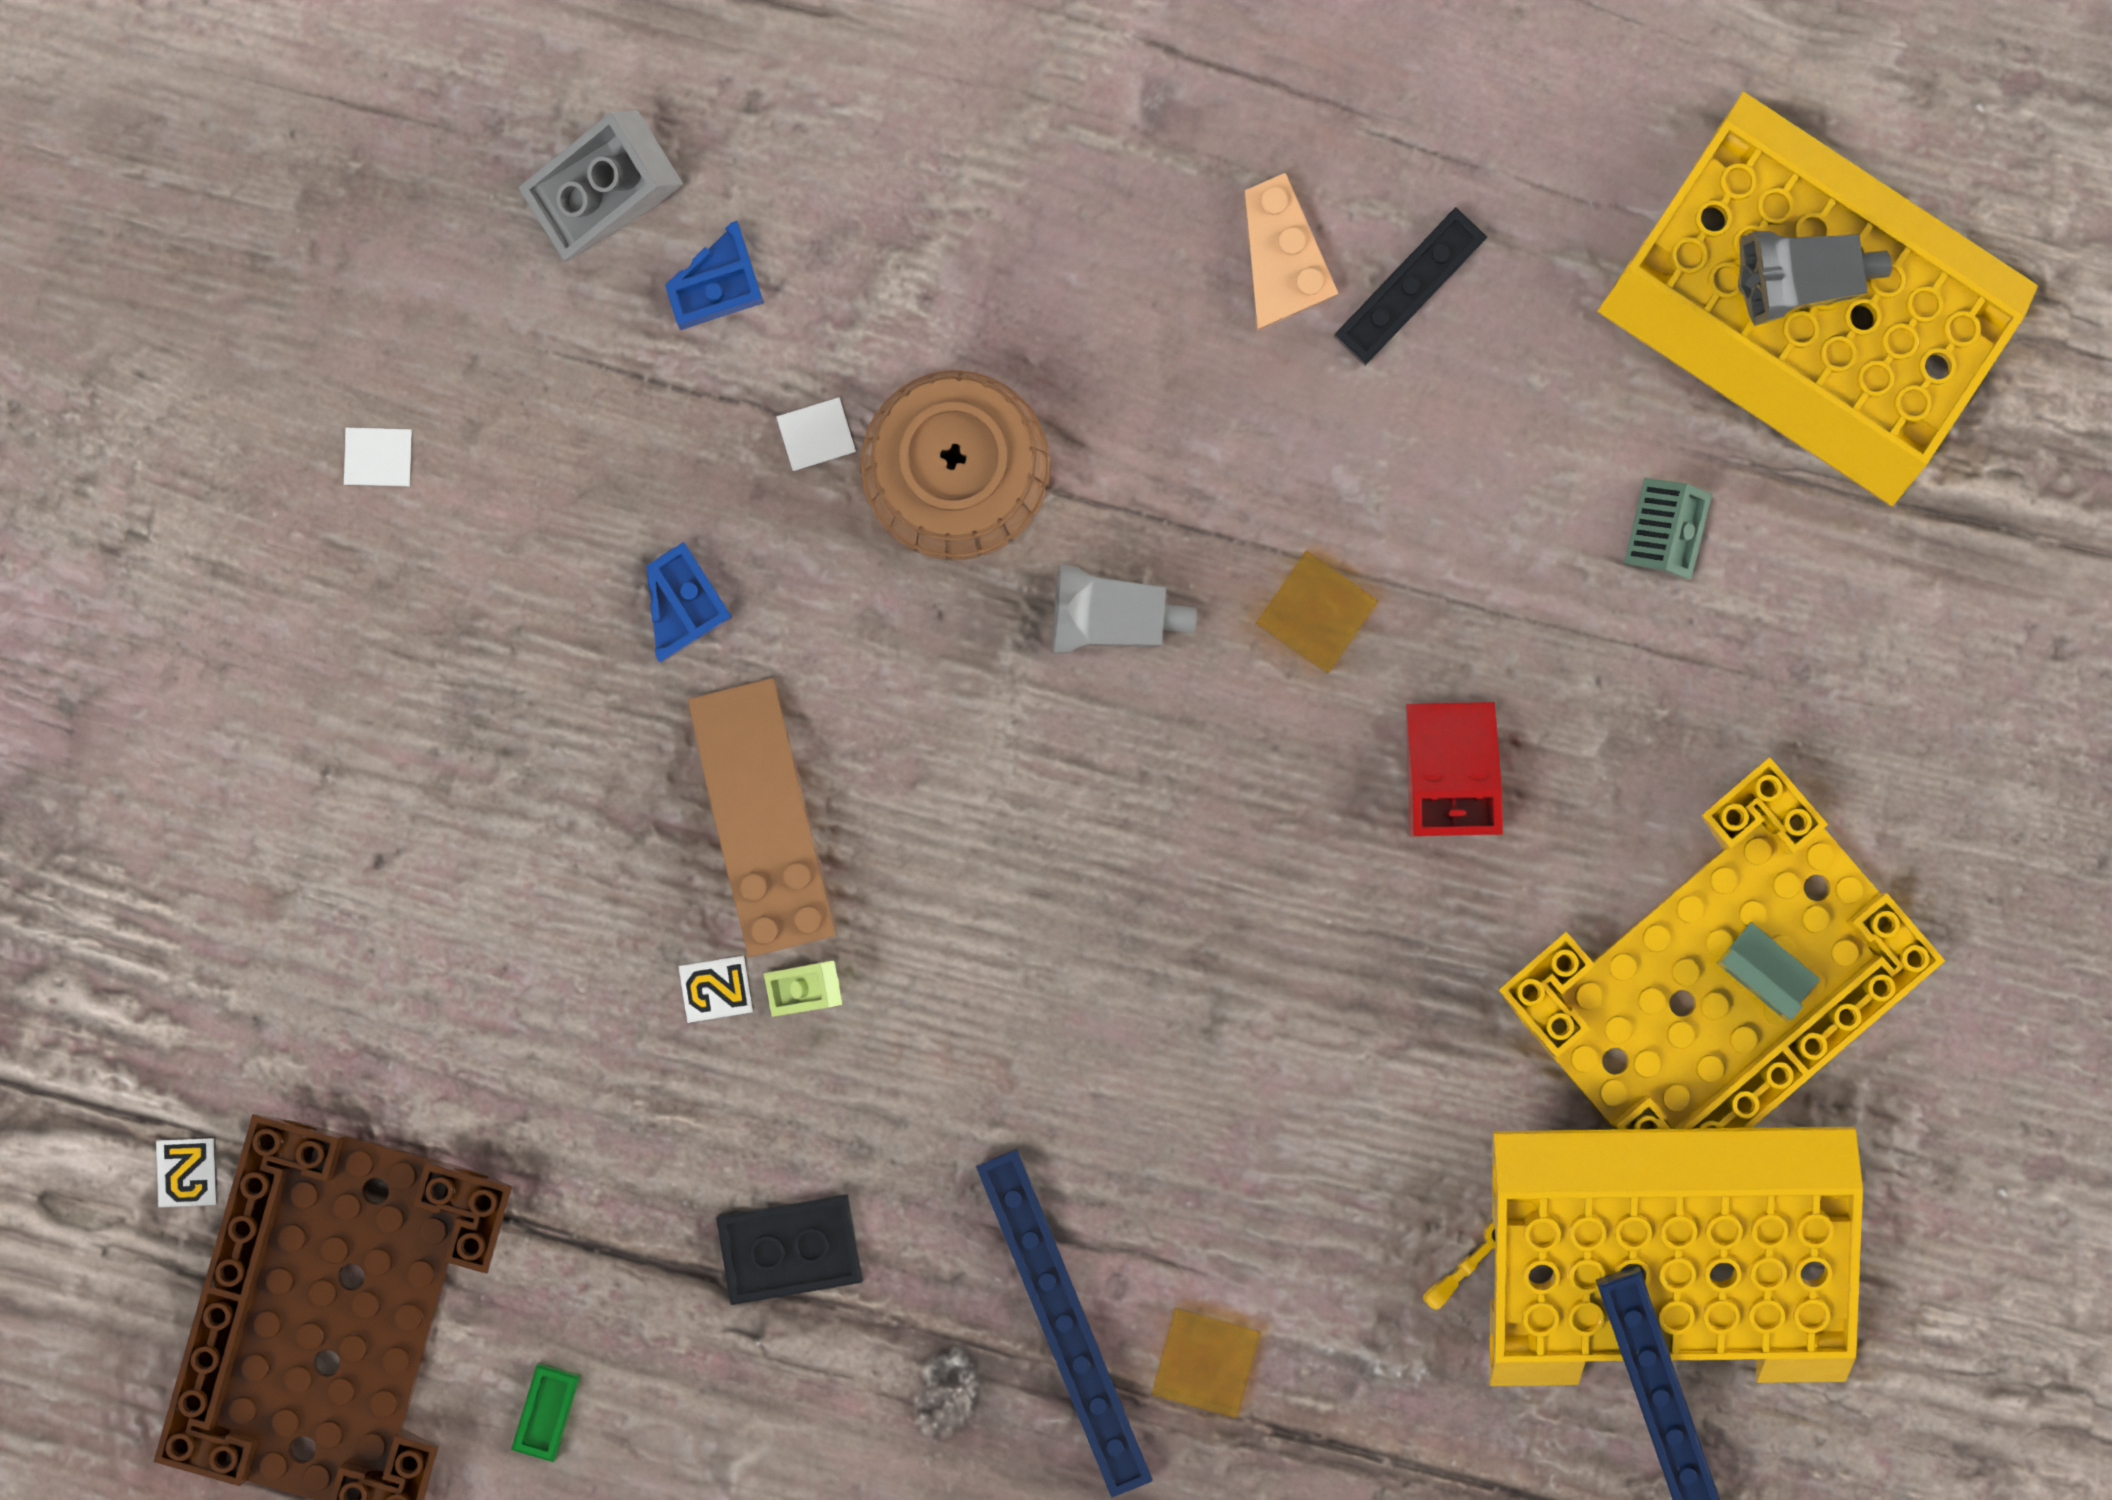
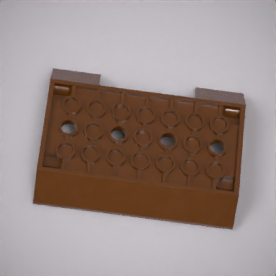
[153,1114,513,1500]

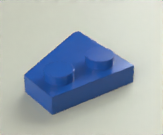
[646,542,733,663]

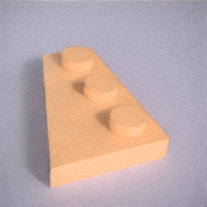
[1244,173,1339,331]

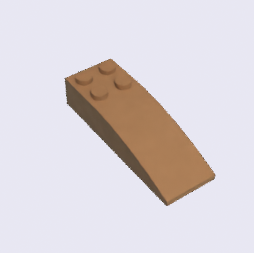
[688,678,838,958]

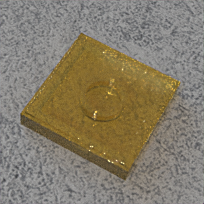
[1255,550,1379,674]
[1151,1307,1261,1419]

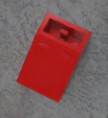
[1406,702,1503,837]

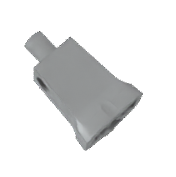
[1052,564,1197,654]

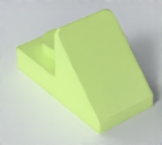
[763,960,842,1017]

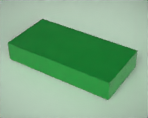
[511,1362,581,1463]

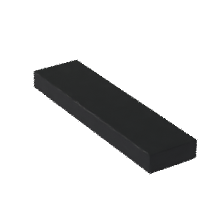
[1333,207,1487,366]

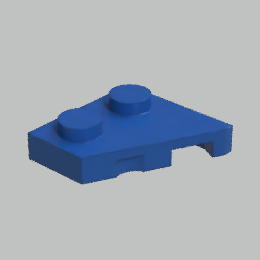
[665,221,764,330]

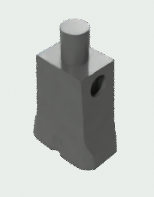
[1738,231,1892,326]

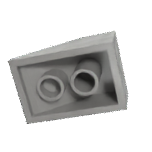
[518,110,683,261]

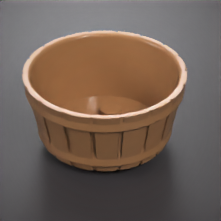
[860,370,1050,560]

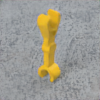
[1422,1221,1495,1310]

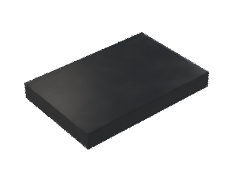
[716,1194,863,1305]

